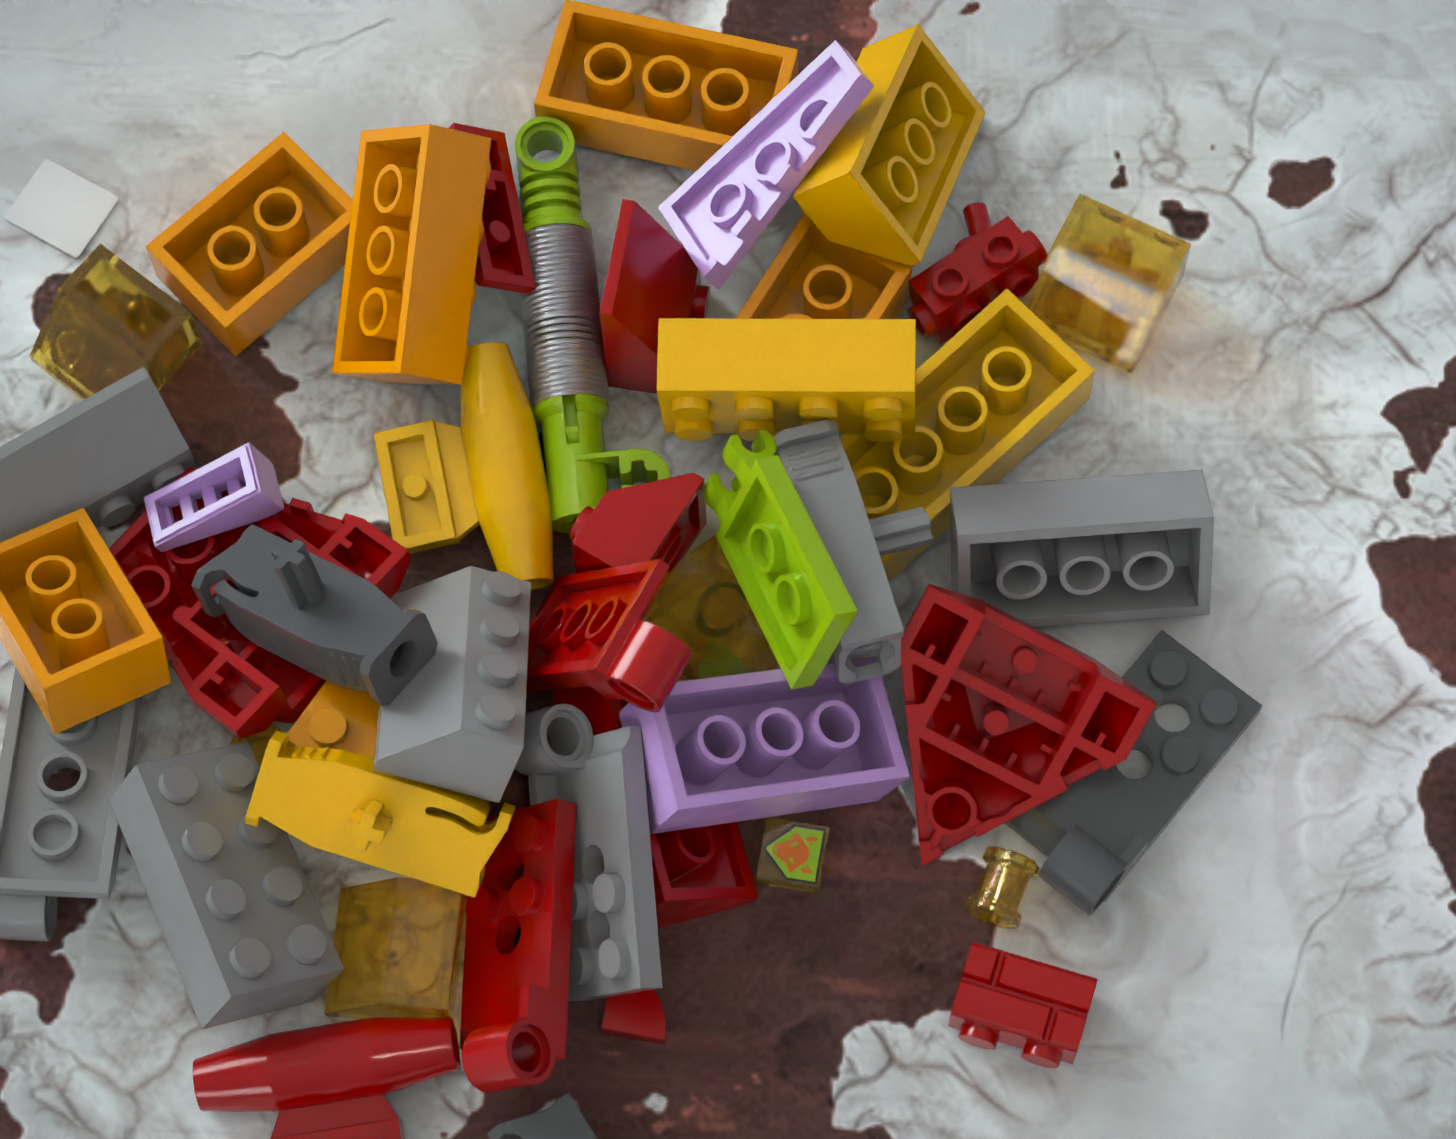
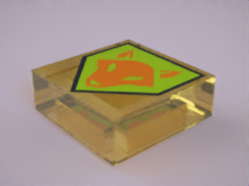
[756,817,830,894]

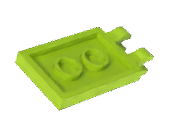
[702,430,858,690]

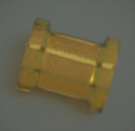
[964,846,1040,929]

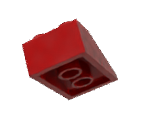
[599,199,710,394]

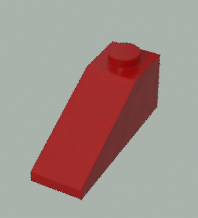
[449,123,536,294]

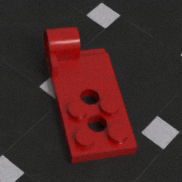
[526,559,692,713]
[459,798,577,1093]

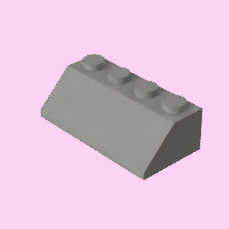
[0,366,197,543]
[373,566,531,803]

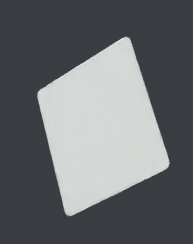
[4,159,119,258]

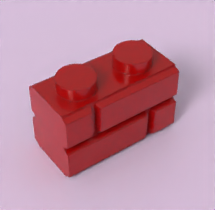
[948,941,1098,1069]

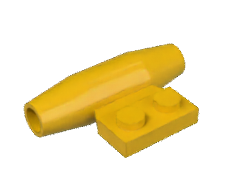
[373,342,554,591]

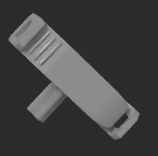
[773,419,933,684]

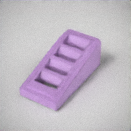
[143,442,284,552]

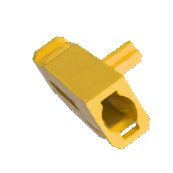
[245,731,516,897]

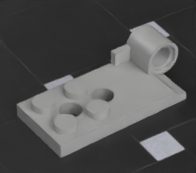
[0,667,142,942]
[515,703,663,1001]

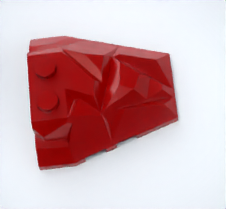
[109,467,412,739]

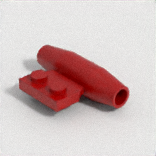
[193,1017,461,1139]

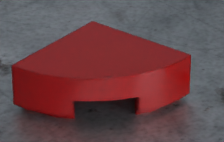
[601,989,666,1045]

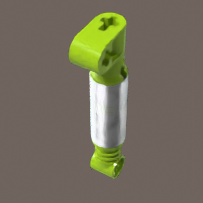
[515,116,671,534]

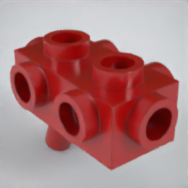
[907,202,1048,345]

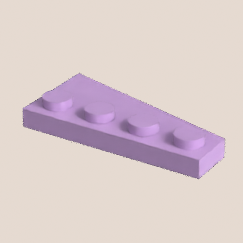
[658,40,874,290]

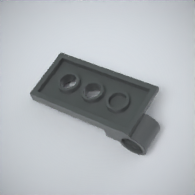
[1005,630,1262,916]

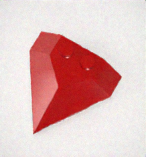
[901,584,1157,866]

